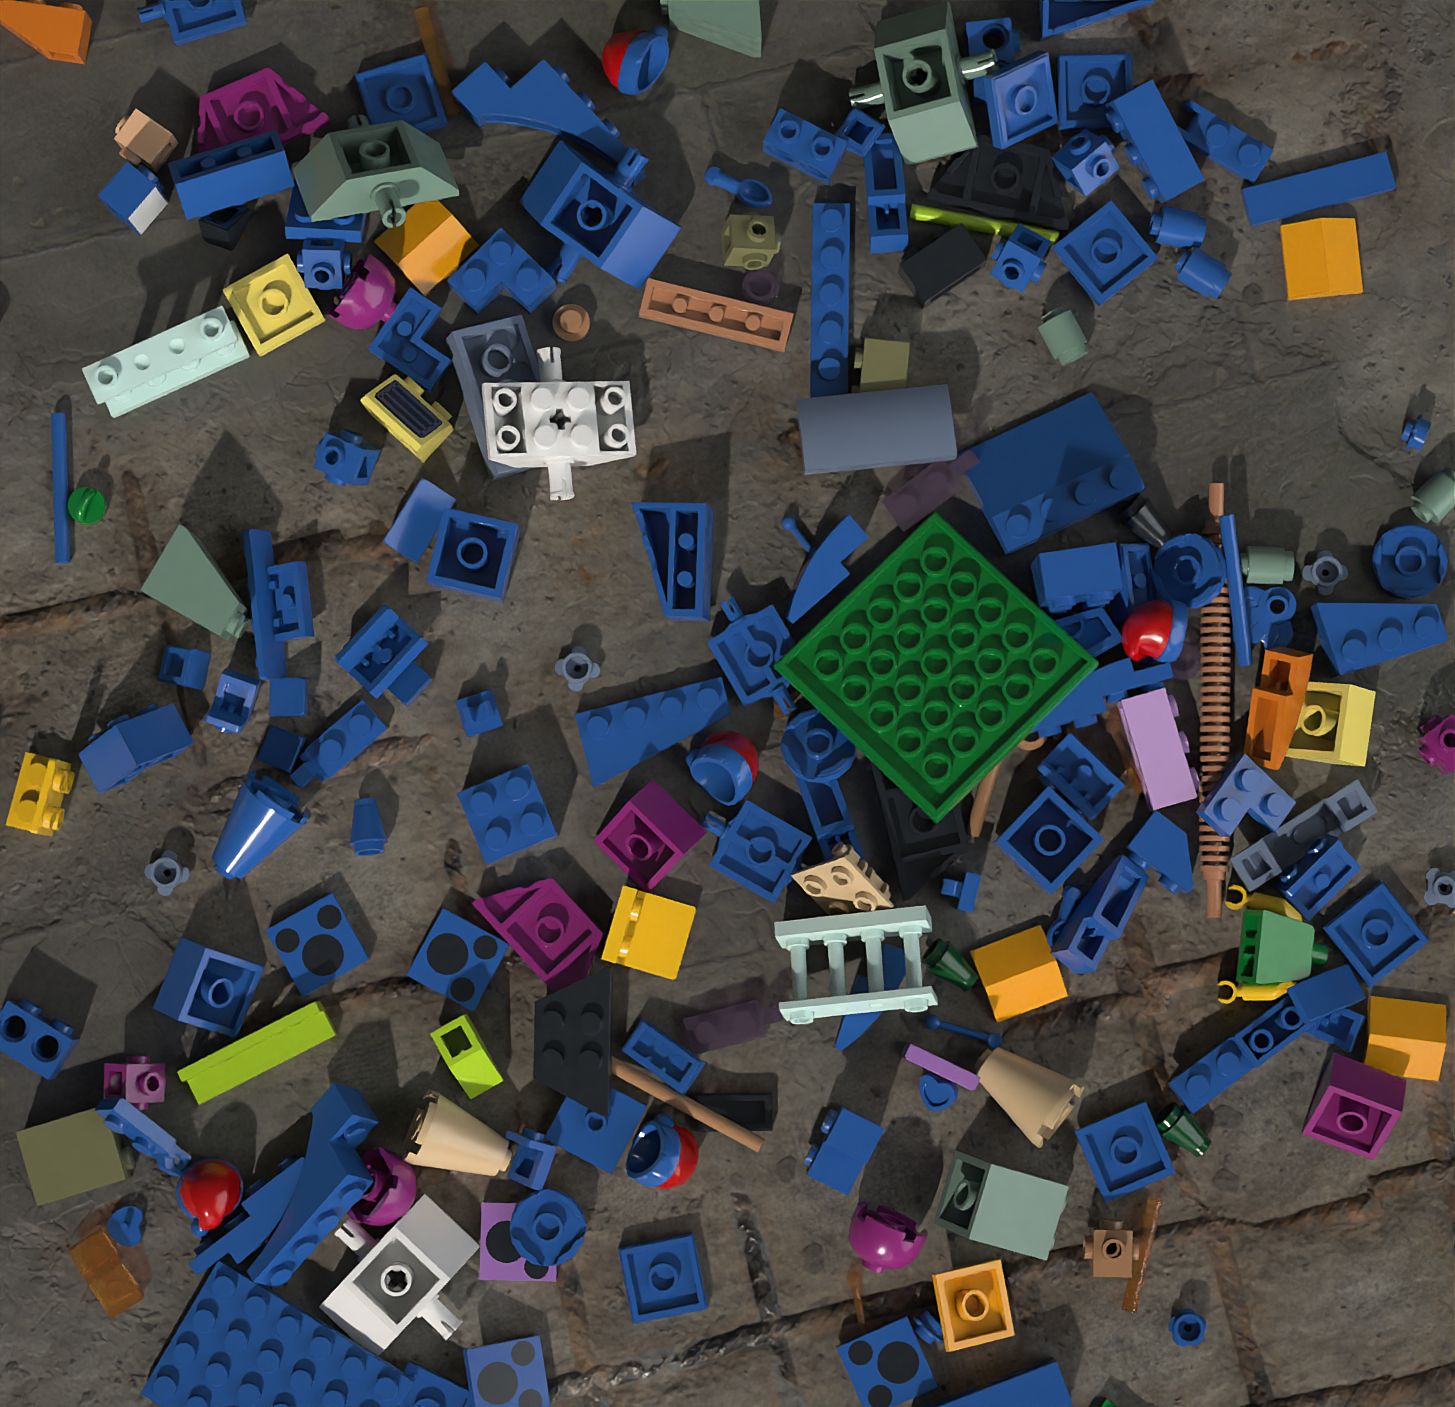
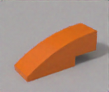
[1244,646,1313,770]

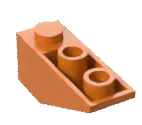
[0,0,92,64]

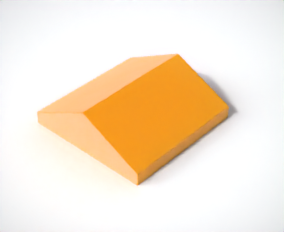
[374,200,479,297]
[1280,218,1363,300]
[969,925,1068,1023]
[1362,996,1446,1081]
[932,1259,1015,1352]

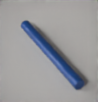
[51,413,70,564]
[1219,514,1253,666]

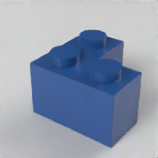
[448,228,557,315]
[78,703,194,794]
[803,1104,884,1196]

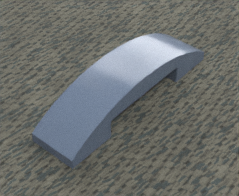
[1229,779,1378,892]

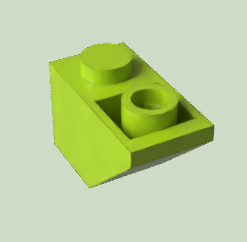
[430,1014,504,1099]

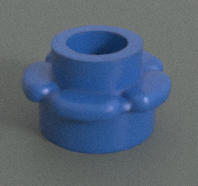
[1401,414,1432,450]
[914,1308,944,1344]
[1168,1309,1207,1347]

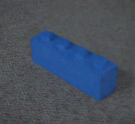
[922,1357,1073,1407]

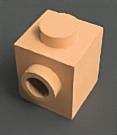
[114,109,178,173]

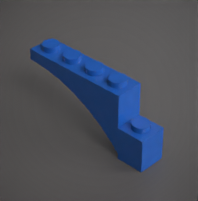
[452,59,646,187]
[247,1082,379,1288]

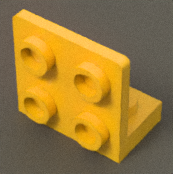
[6,752,75,837]
[601,885,696,980]

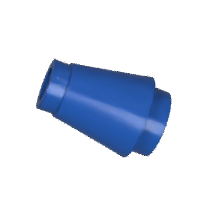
[350,798,388,856]

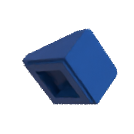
[834,106,885,157]
[158,644,211,690]
[387,661,433,707]
[269,677,308,717]
[257,725,307,774]

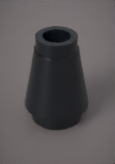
[1118,493,1173,549]

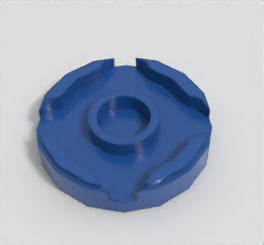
[1370,523,1448,600]
[1152,533,1227,609]
[781,708,856,783]
[510,1188,587,1266]

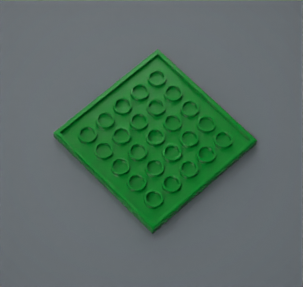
[774,511,1099,824]

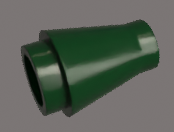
[921,938,979,992]
[1154,1102,1211,1157]

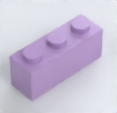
[1117,688,1200,812]

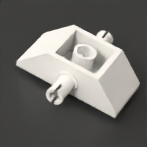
[482,347,636,500]
[319,1194,480,1356]

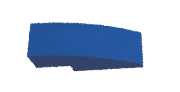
[863,133,908,254]
[784,514,869,623]
[795,776,868,868]
[1050,855,1150,974]
[833,944,906,1051]

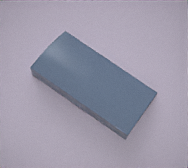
[445,315,559,481]
[796,384,957,475]

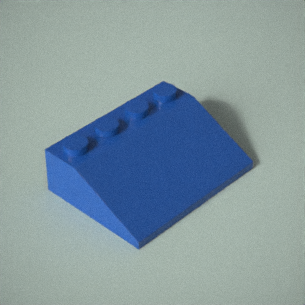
[957,392,1145,557]

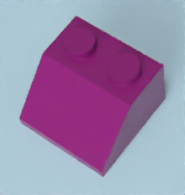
[594,779,707,893]
[1302,1053,1407,1160]

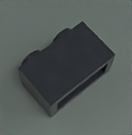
[898,223,987,309]

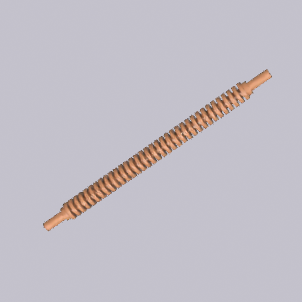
[1199,483,1231,918]

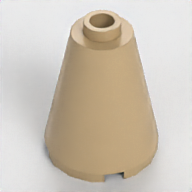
[974,1047,1084,1148]
[402,1089,512,1176]

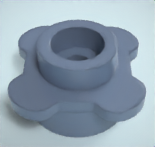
[1302,550,1348,596]
[555,646,600,691]
[144,850,190,896]
[1423,868,1455,908]

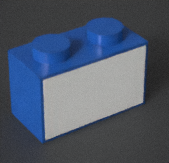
[98,161,169,236]

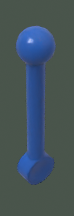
[781,515,814,554]
[925,1015,1002,1048]

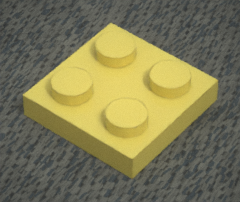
[222,253,326,357]

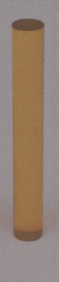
[414,7,460,117]
[1122,1197,1163,1313]

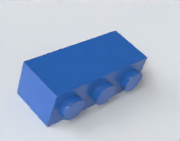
[1105,79,1205,204]
[168,130,295,220]

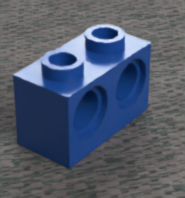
[963,18,1020,105]
[763,108,847,185]
[0,997,80,1080]

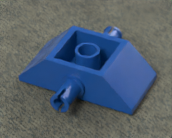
[519,140,682,289]

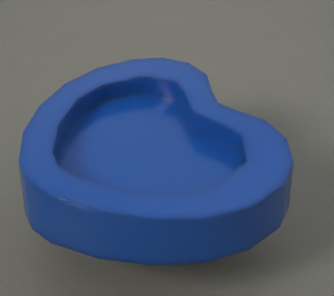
[919,1072,958,1111]
[106,1205,144,1247]

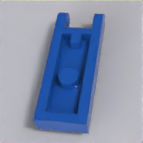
[1177,99,1274,185]

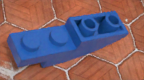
[1029,657,1174,738]
[1168,994,1317,1114]
[189,1154,306,1275]

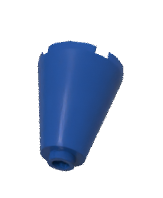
[212,771,311,879]

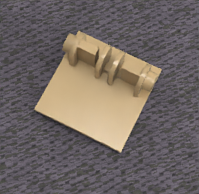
[791,842,894,916]

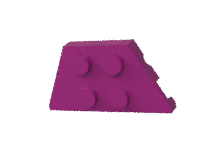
[197,67,331,154]
[472,878,604,993]

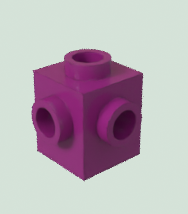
[1415,714,1455,775]
[103,1055,166,1110]

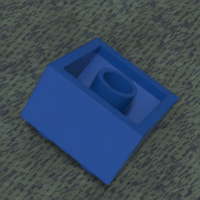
[153,937,264,1038]

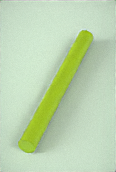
[909,204,1059,246]

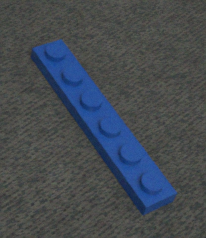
[810,203,850,398]

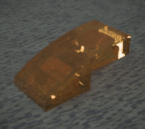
[68,1228,144,1319]

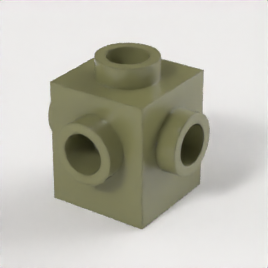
[721,212,781,270]

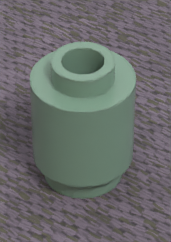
[1038,307,1089,366]
[1411,467,1455,523]
[1239,545,1294,585]

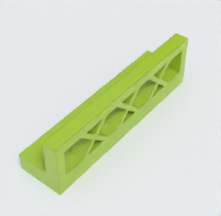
[177,1001,337,1105]

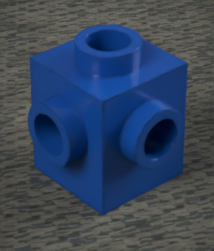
[1052,128,1120,196]
[990,224,1051,293]
[297,239,352,290]
[313,428,381,486]

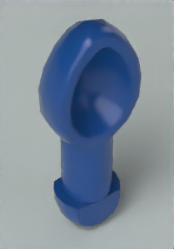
[704,166,773,208]
[1046,885,1081,949]

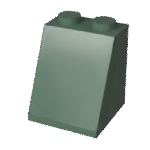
[660,0,762,57]
[141,524,250,643]
[934,1150,1069,1261]

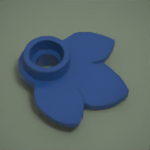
[1232,586,1297,649]

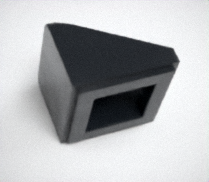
[198,205,251,251]

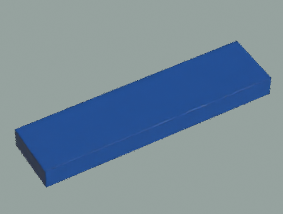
[1240,152,1396,227]

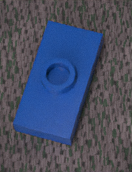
[622,1019,706,1094]

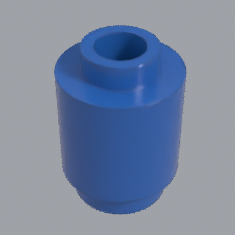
[1148,206,1207,250]
[1174,247,1232,299]

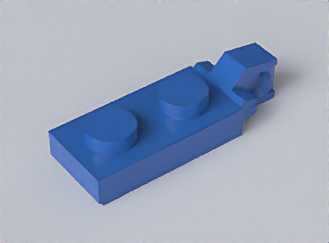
[290,700,388,788]
[94,1098,192,1176]

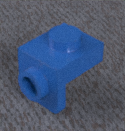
[205,668,261,733]
[505,1127,557,1191]

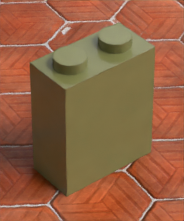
[16,1108,135,1206]

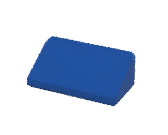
[383,478,456,564]
[1110,543,1157,623]

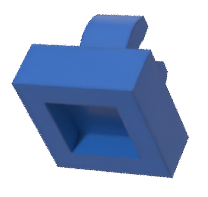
[455,689,504,738]
[940,872,981,913]

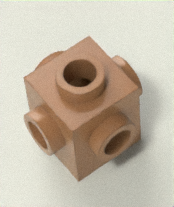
[1083,1220,1139,1278]

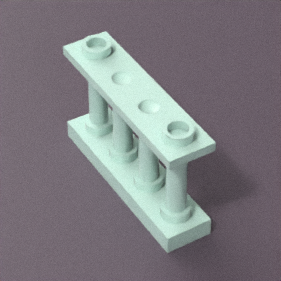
[82,306,251,418]
[774,905,938,1024]

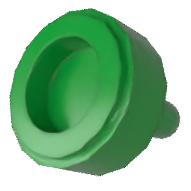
[68,487,108,526]

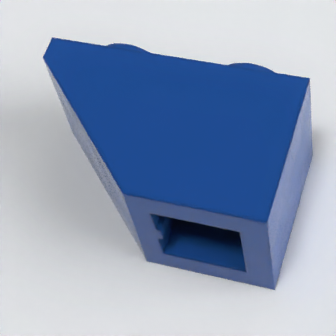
[1124,810,1194,895]

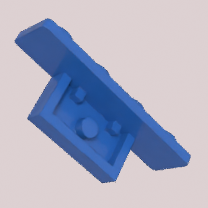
[243,529,314,680]

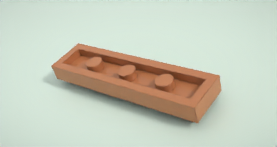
[639,278,794,352]

